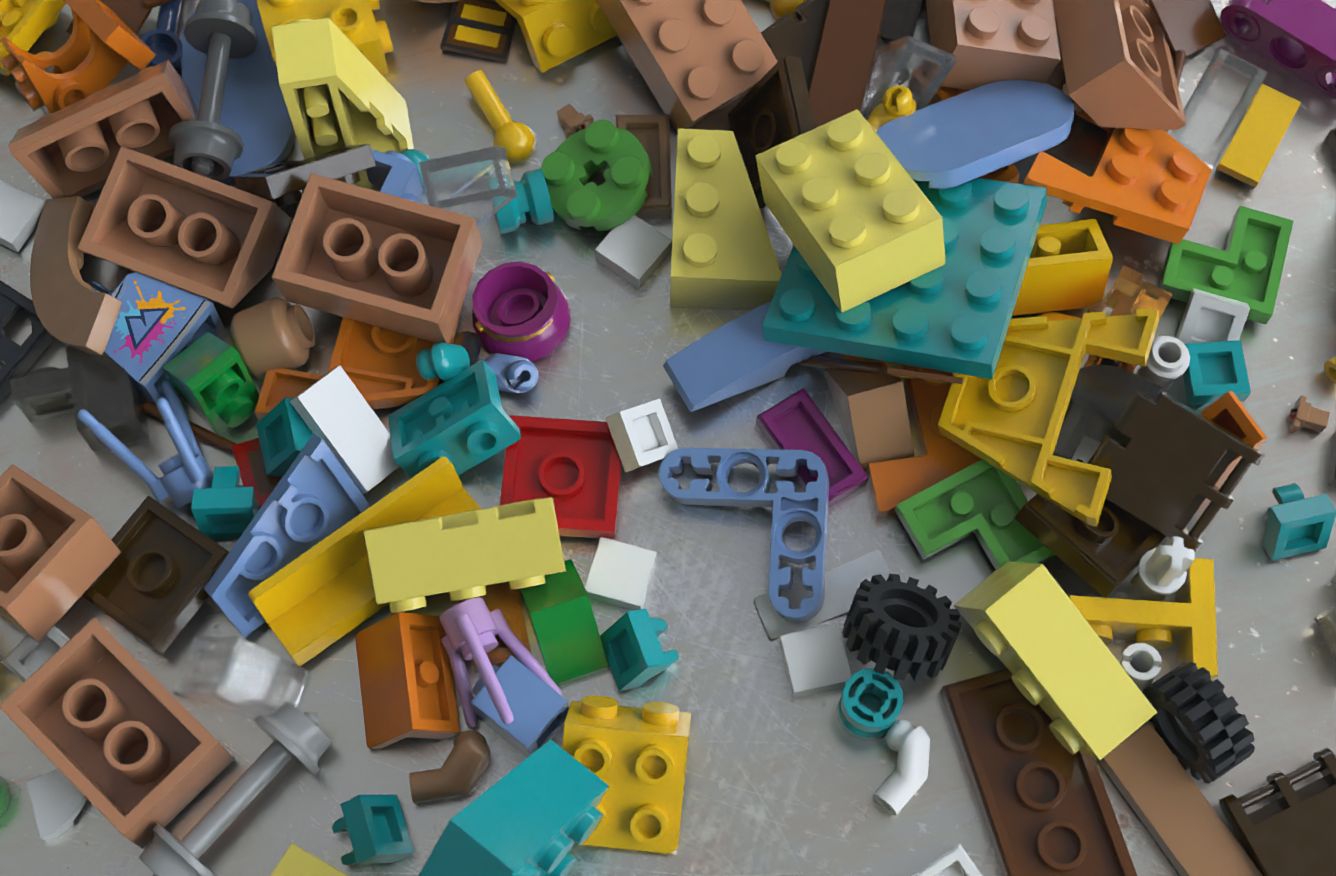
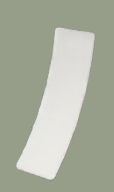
[754,549,890,639]

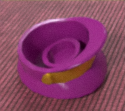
[472,261,571,361]

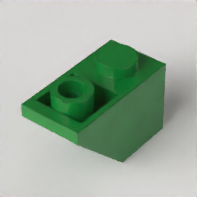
[162,332,259,435]

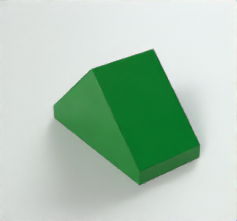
[519,559,609,686]

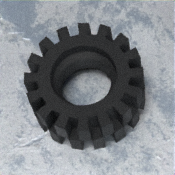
[842,574,962,682]
[1142,662,1255,783]

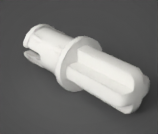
[1130,536,1195,601]

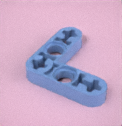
[659,448,829,623]

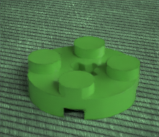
[541,119,653,231]

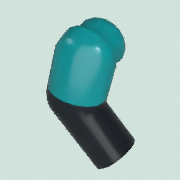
[416,331,482,381]

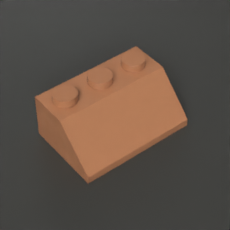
[1053,0,1186,130]
[8,60,198,198]
[77,146,292,309]

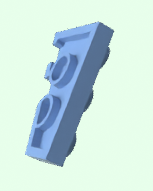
[204,433,371,638]

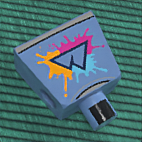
[88,272,224,404]

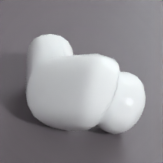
[873,719,930,815]

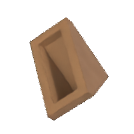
[823,358,915,472]

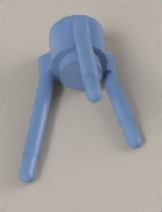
[77,379,213,508]

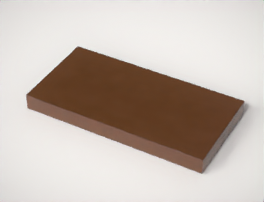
[940,668,1137,876]

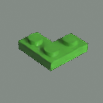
[1157,206,1294,325]
[895,460,1055,570]

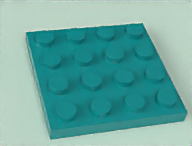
[762,178,1047,379]

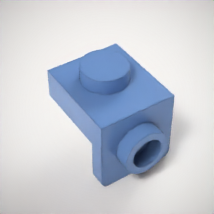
[365,149,423,203]

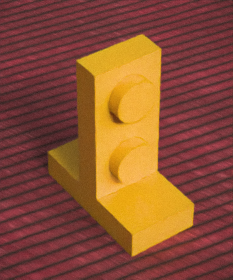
[1069,558,1218,681]

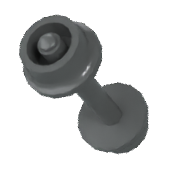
[167,0,258,181]

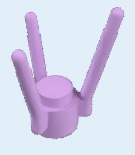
[439,597,562,727]

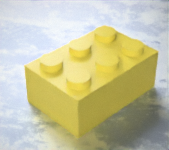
[756,109,946,313]

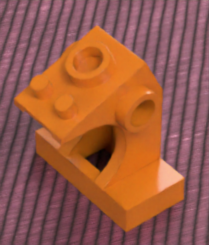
[0,0,156,114]

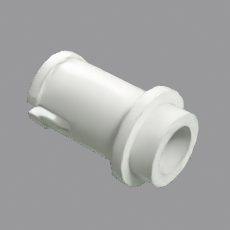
[1136,336,1190,395]
[1119,643,1162,692]

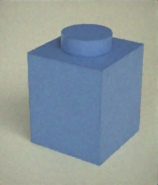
[471,655,569,758]

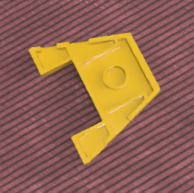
[938,308,1159,527]

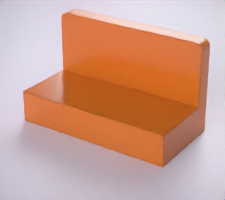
[355,612,460,749]

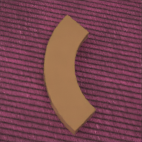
[30,196,122,355]

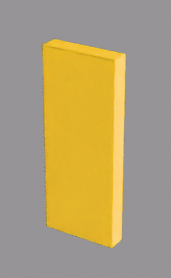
[1216,84,1302,188]

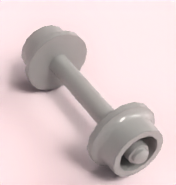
[139,700,332,876]

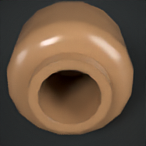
[225,297,315,380]

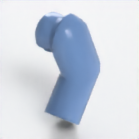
[484,353,539,394]

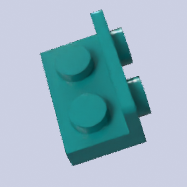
[388,359,521,478]

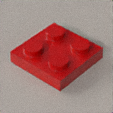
[499,415,622,540]

